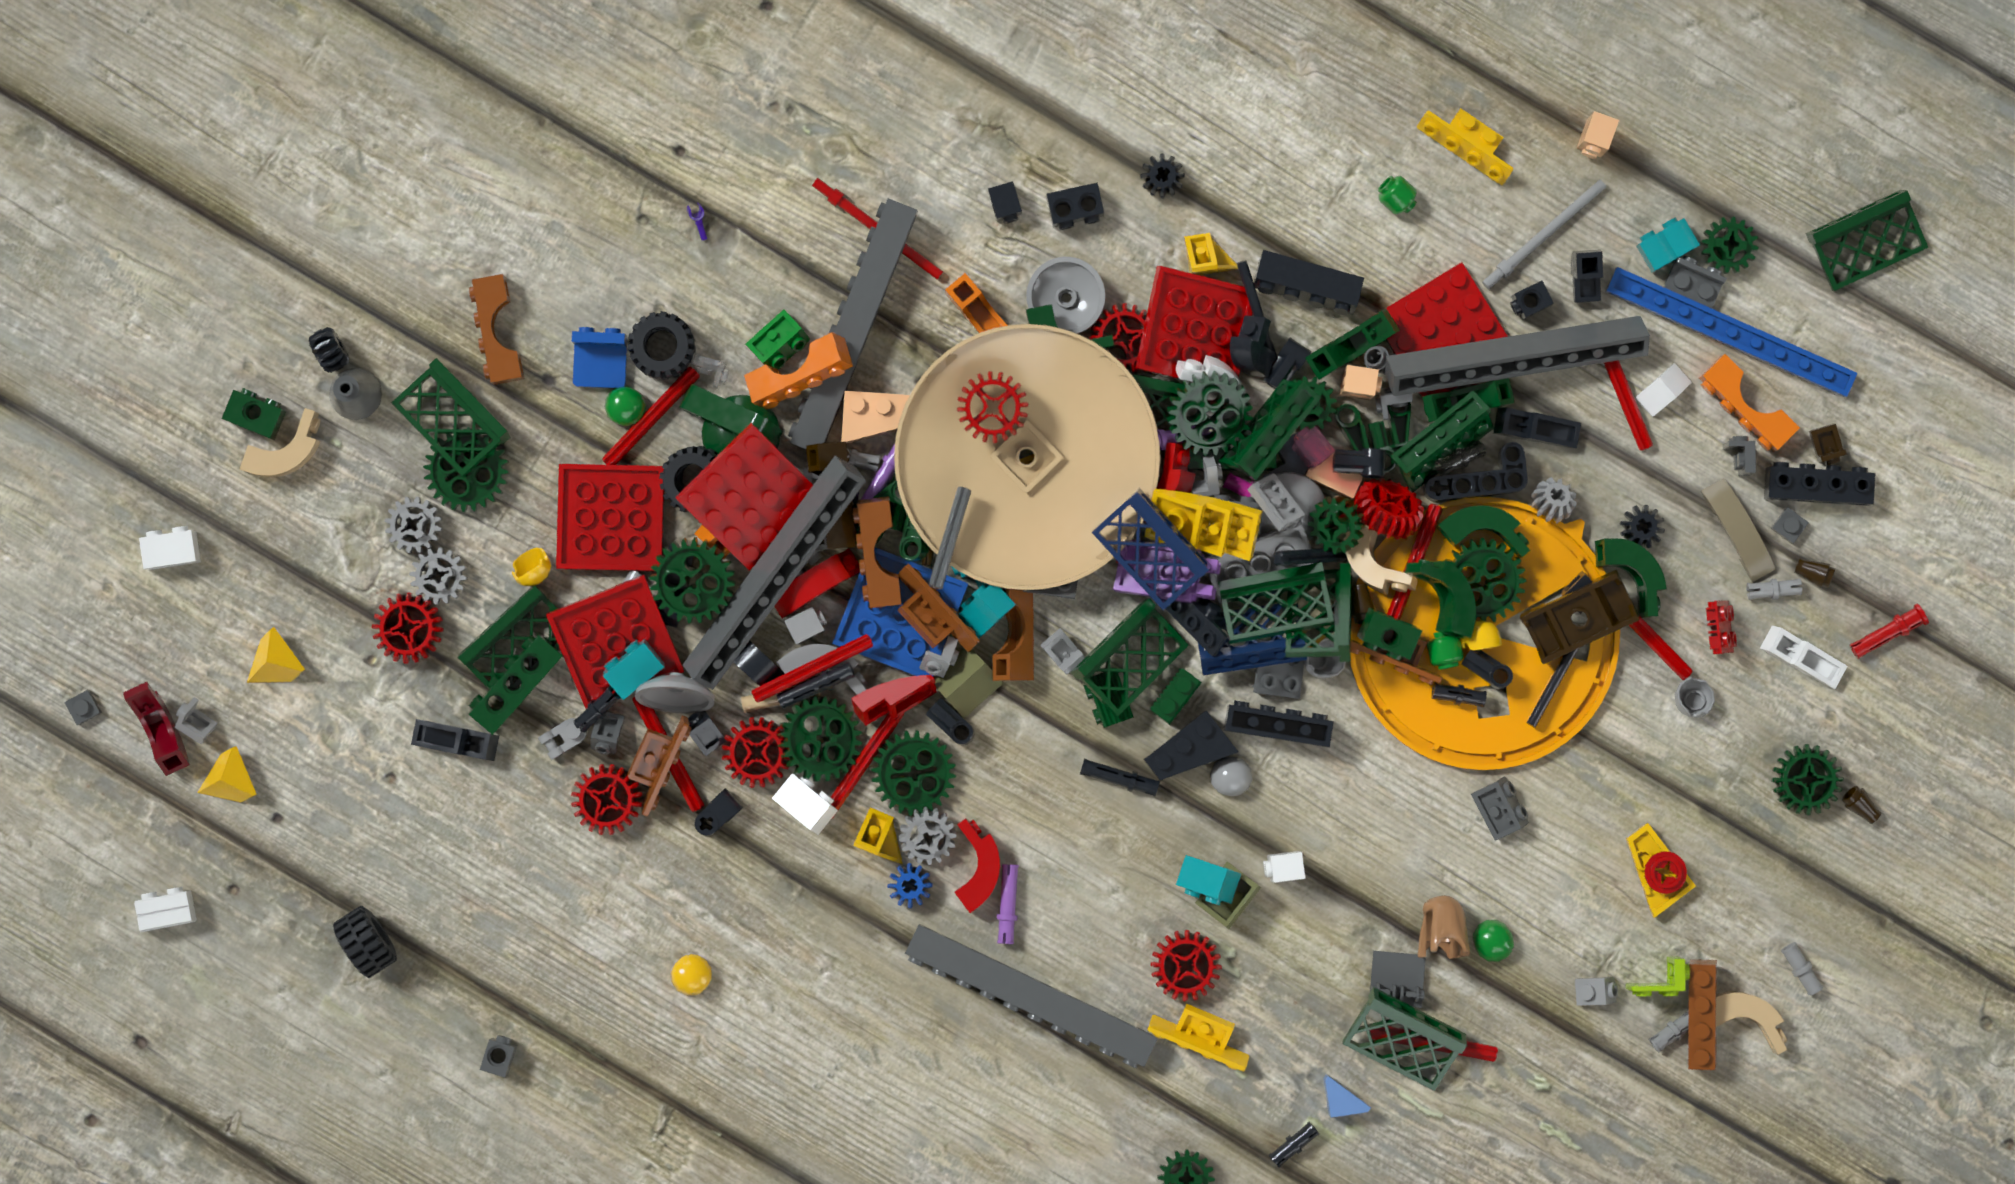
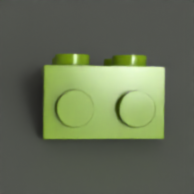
[1626,956,1690,996]

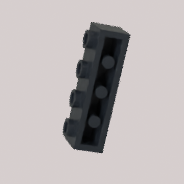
[1254,250,1364,315]
[1764,462,1876,506]
[1224,700,1334,747]

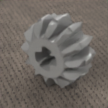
[1531,477,1577,524]

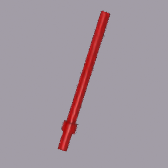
[812,178,943,280]

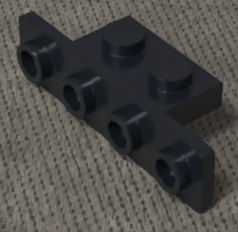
[1162,597,1228,656]

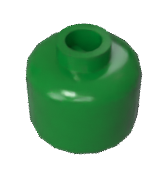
[1378,176,1417,215]
[1427,632,1463,670]

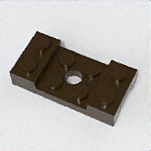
[1520,569,1639,664]

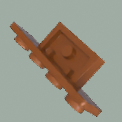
[897,564,980,652]
[1351,630,1442,685]
[627,715,691,817]

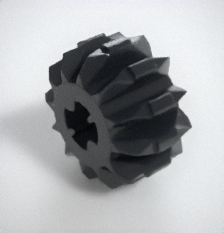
[1140,153,1185,199]
[309,327,349,373]
[1619,505,1665,549]

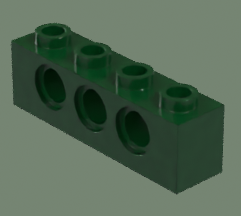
[468,633,563,735]

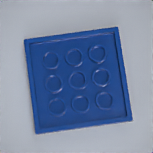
[832,547,968,676]

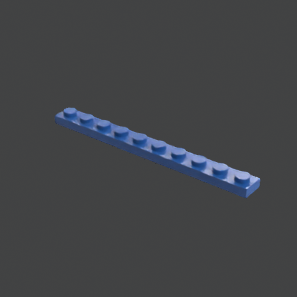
[1605,267,1857,398]

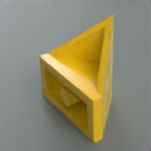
[1184,233,1238,275]
[247,627,305,683]
[197,746,257,802]
[853,807,903,865]

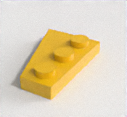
[1626,823,1696,918]

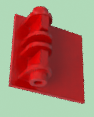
[1706,600,1737,654]

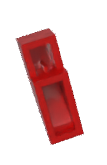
[851,675,937,726]

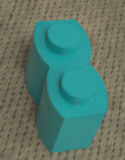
[1636,217,1700,273]

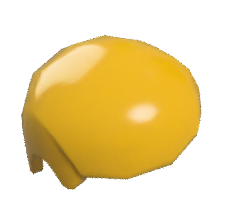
[512,547,551,586]
[1460,620,1502,650]
[671,954,712,996]

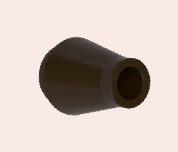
[1794,558,1836,588]
[1352,584,1376,624]
[1842,786,1881,824]

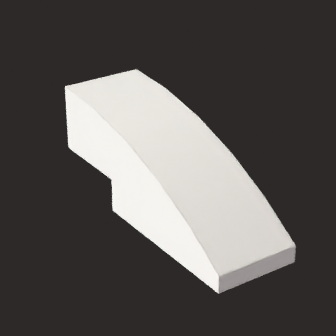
[1760,625,1848,689]

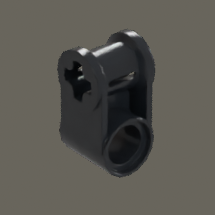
[694,788,743,836]

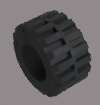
[628,311,696,380]
[659,446,718,512]
[333,905,397,978]

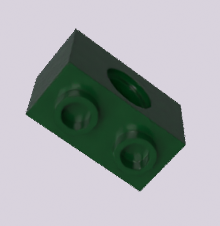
[221,388,287,440]
[1357,607,1422,661]

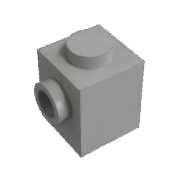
[784,607,827,645]

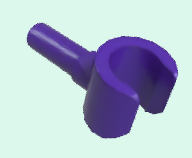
[687,202,708,241]

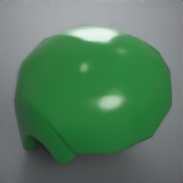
[604,386,646,427]
[1472,920,1514,962]

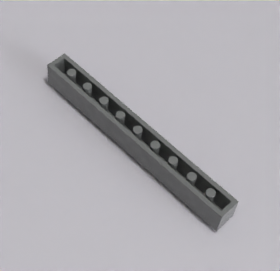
[788,198,918,449]
[1385,316,1650,396]
[683,456,866,690]
[905,924,1158,1069]

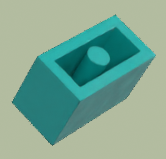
[958,585,1016,639]
[603,639,665,700]
[1176,855,1241,905]

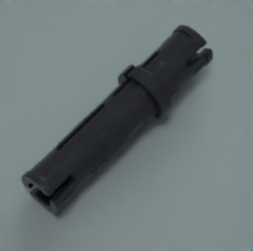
[777,662,855,709]
[1080,758,1160,797]

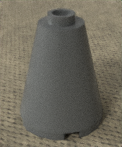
[329,368,382,420]

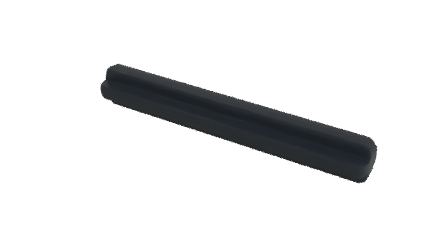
[1273,548,1348,566]

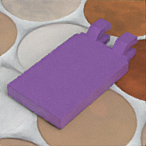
[1113,540,1221,603]

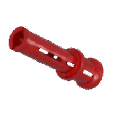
[1849,603,1929,659]

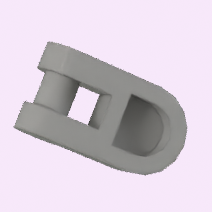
[538,718,587,760]

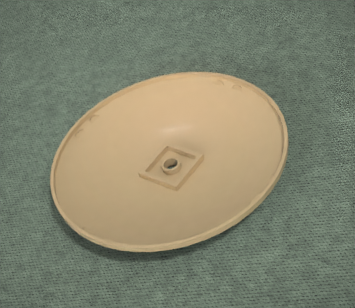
[894,324,1160,590]

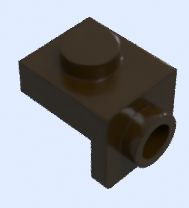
[1809,423,1847,465]

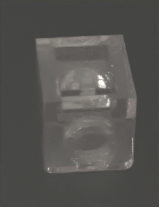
[691,354,729,389]

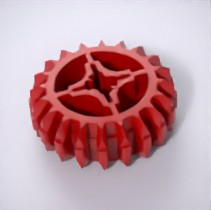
[1089,303,1147,373]
[957,371,1029,443]
[1354,478,1425,540]
[372,593,444,664]
[722,717,790,788]
[571,764,643,835]
[1150,930,1222,1001]

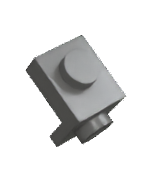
[1191,455,1223,497]
[1041,628,1085,675]
[919,636,959,678]
[175,697,217,744]
[1575,976,1618,1005]

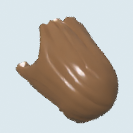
[1417,895,1470,959]

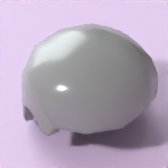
[1303,639,1346,679]
[1675,677,1715,718]
[1210,757,1253,796]

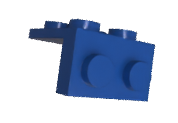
[572,327,628,388]

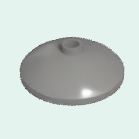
[1026,257,1105,334]
[1250,472,1326,541]
[635,672,715,713]

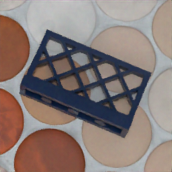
[1091,488,1211,610]
[1198,603,1307,676]

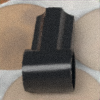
[1263,337,1312,389]
[1332,448,1386,478]
[1461,649,1513,689]
[926,698,975,746]

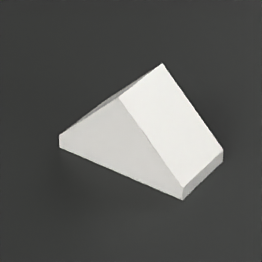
[1635,363,1692,417]

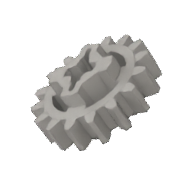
[384,497,443,554]
[409,547,468,605]
[899,807,956,865]

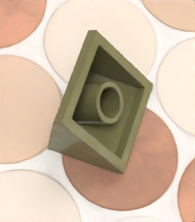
[933,648,1003,718]
[1195,862,1261,929]

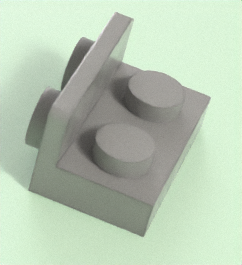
[1248,473,1305,531]

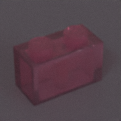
[1292,426,1335,471]

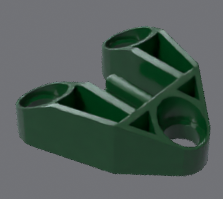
[1335,402,1411,473]
[855,480,930,561]

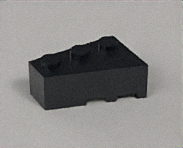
[1143,711,1239,780]

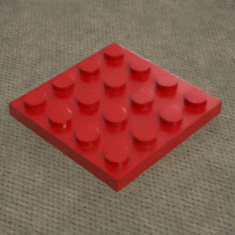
[1373,262,1508,402]
[1135,266,1257,383]
[675,423,813,571]
[556,464,664,571]
[546,574,684,709]

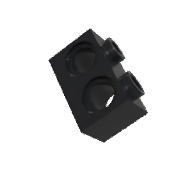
[1046,182,1104,230]

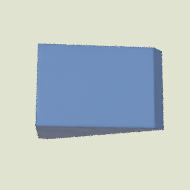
[1323,1074,1371,1118]

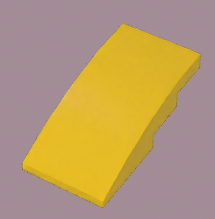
[1144,489,1263,561]

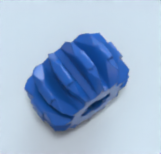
[888,863,933,908]

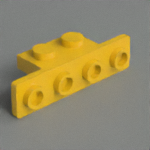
[1416,108,1514,185]
[1147,1003,1249,1071]

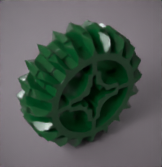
[1771,744,1844,815]

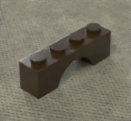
[806,442,857,551]

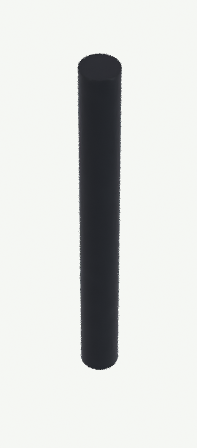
[1236,260,1278,361]
[1526,648,1579,728]

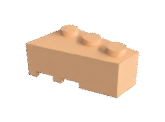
[841,391,910,445]

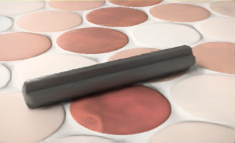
[929,486,971,589]

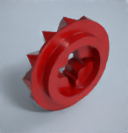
[1644,851,1687,894]

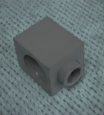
[480,1035,517,1078]

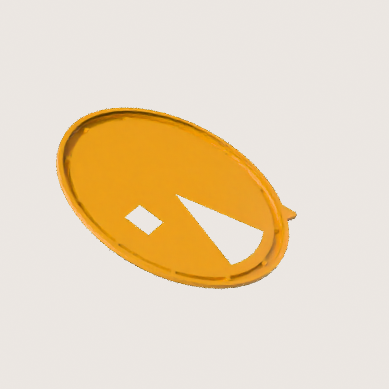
[1350,497,1620,770]

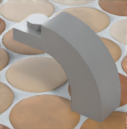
[776,644,868,694]

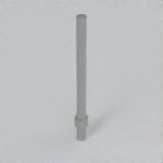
[1482,180,1606,290]

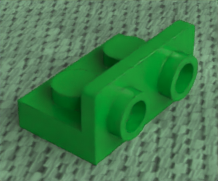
[745,309,810,370]

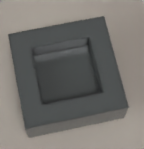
[1771,507,1809,544]
[64,690,102,725]

